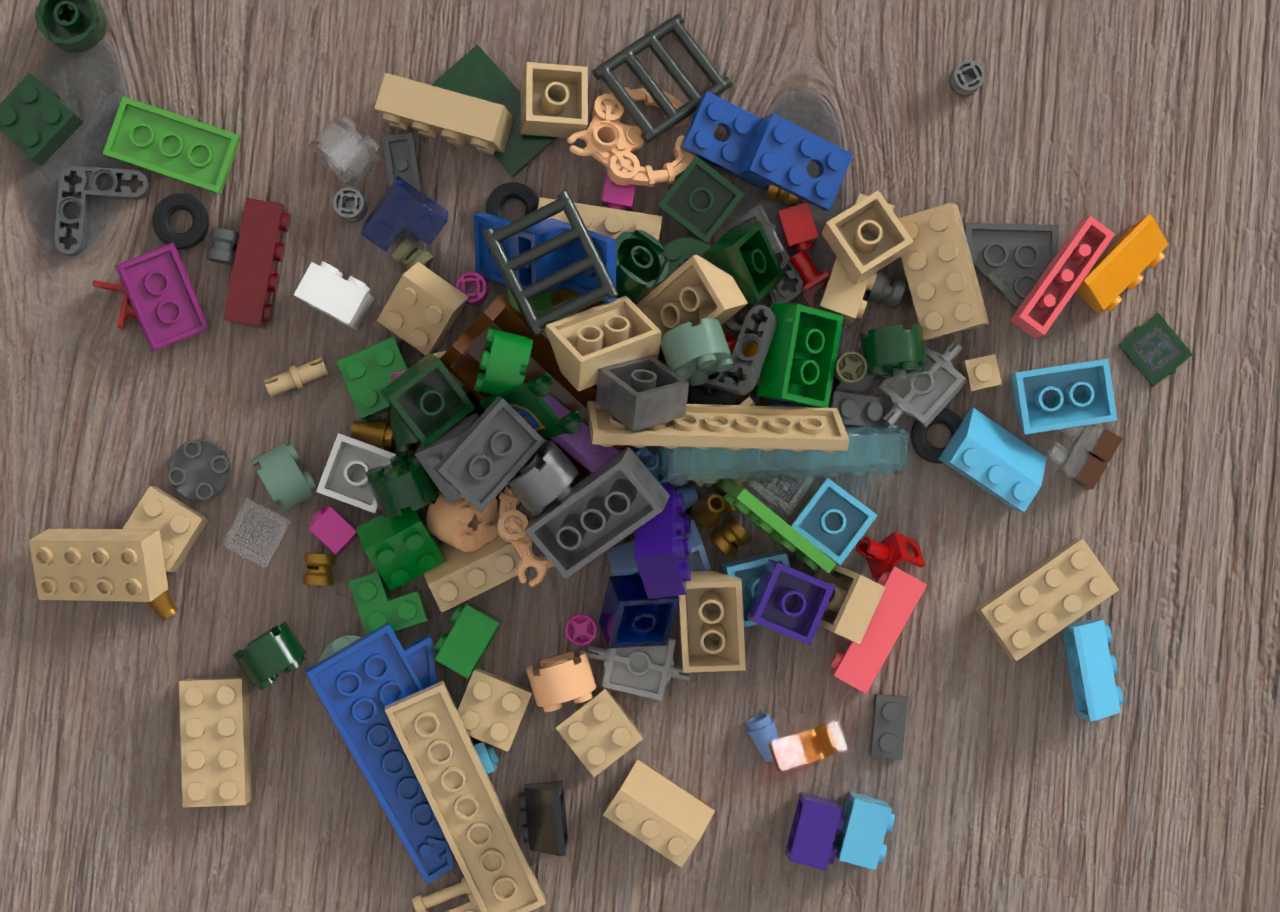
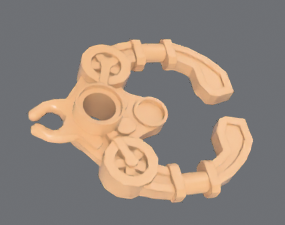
[567,86,695,187]
[496,486,555,587]

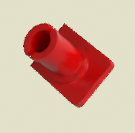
[789,249,831,308]
[93,280,137,330]
[856,532,925,579]

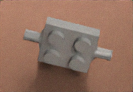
[879,341,967,427]
[587,626,691,701]

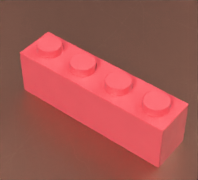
[1009,216,1115,339]
[830,566,927,694]

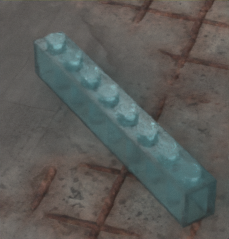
[659,425,909,485]

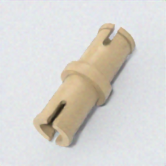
[264,356,329,398]

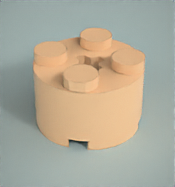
[427,492,499,553]
[526,650,596,712]

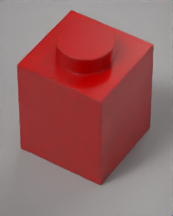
[776,202,819,253]

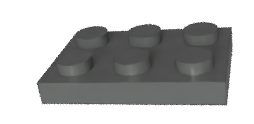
[433,396,545,513]

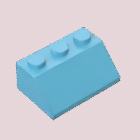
[1009,358,1118,435]
[938,407,1047,513]
[1062,619,1123,721]

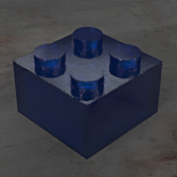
[599,575,680,649]

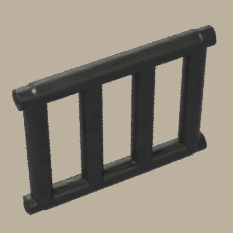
[592,14,732,144]
[483,190,619,337]

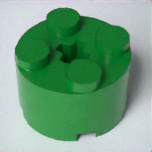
[474,328,533,395]

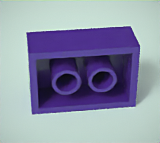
[634,481,692,599]

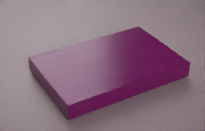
[114,243,210,352]

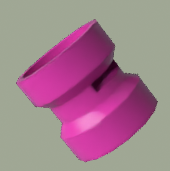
[456,272,489,306]
[566,614,597,646]

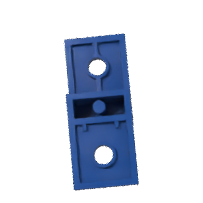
[680,91,853,211]
[474,212,616,303]

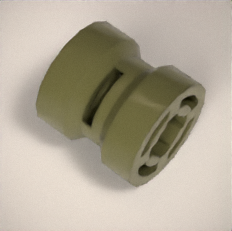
[391,236,434,271]
[834,351,867,384]

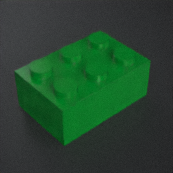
[757,303,844,408]

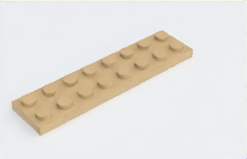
[586,401,849,453]
[385,681,546,912]

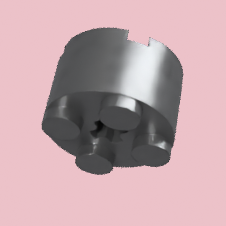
[506,440,579,516]

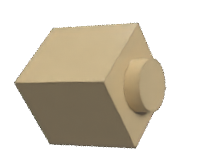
[960,354,1002,393]

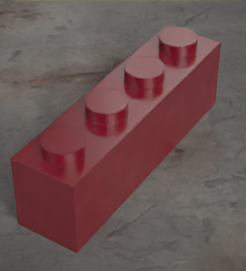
[223,198,291,329]

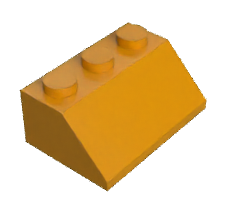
[1075,214,1169,314]

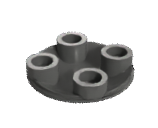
[168,440,231,501]

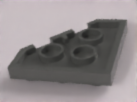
[964,223,1059,310]

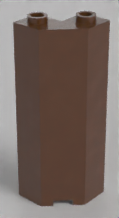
[440,294,630,486]

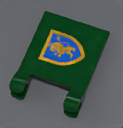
[479,373,584,440]

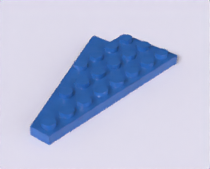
[304,623,454,885]

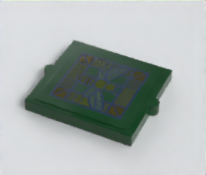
[1118,313,1193,387]

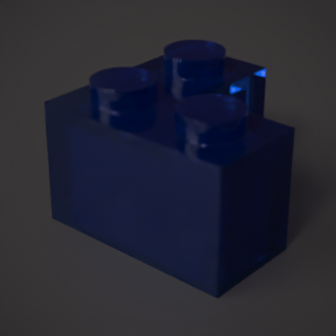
[360,176,448,252]

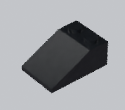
[519,780,569,856]

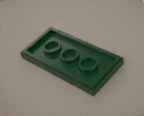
[432,45,559,177]

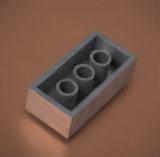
[525,447,670,579]

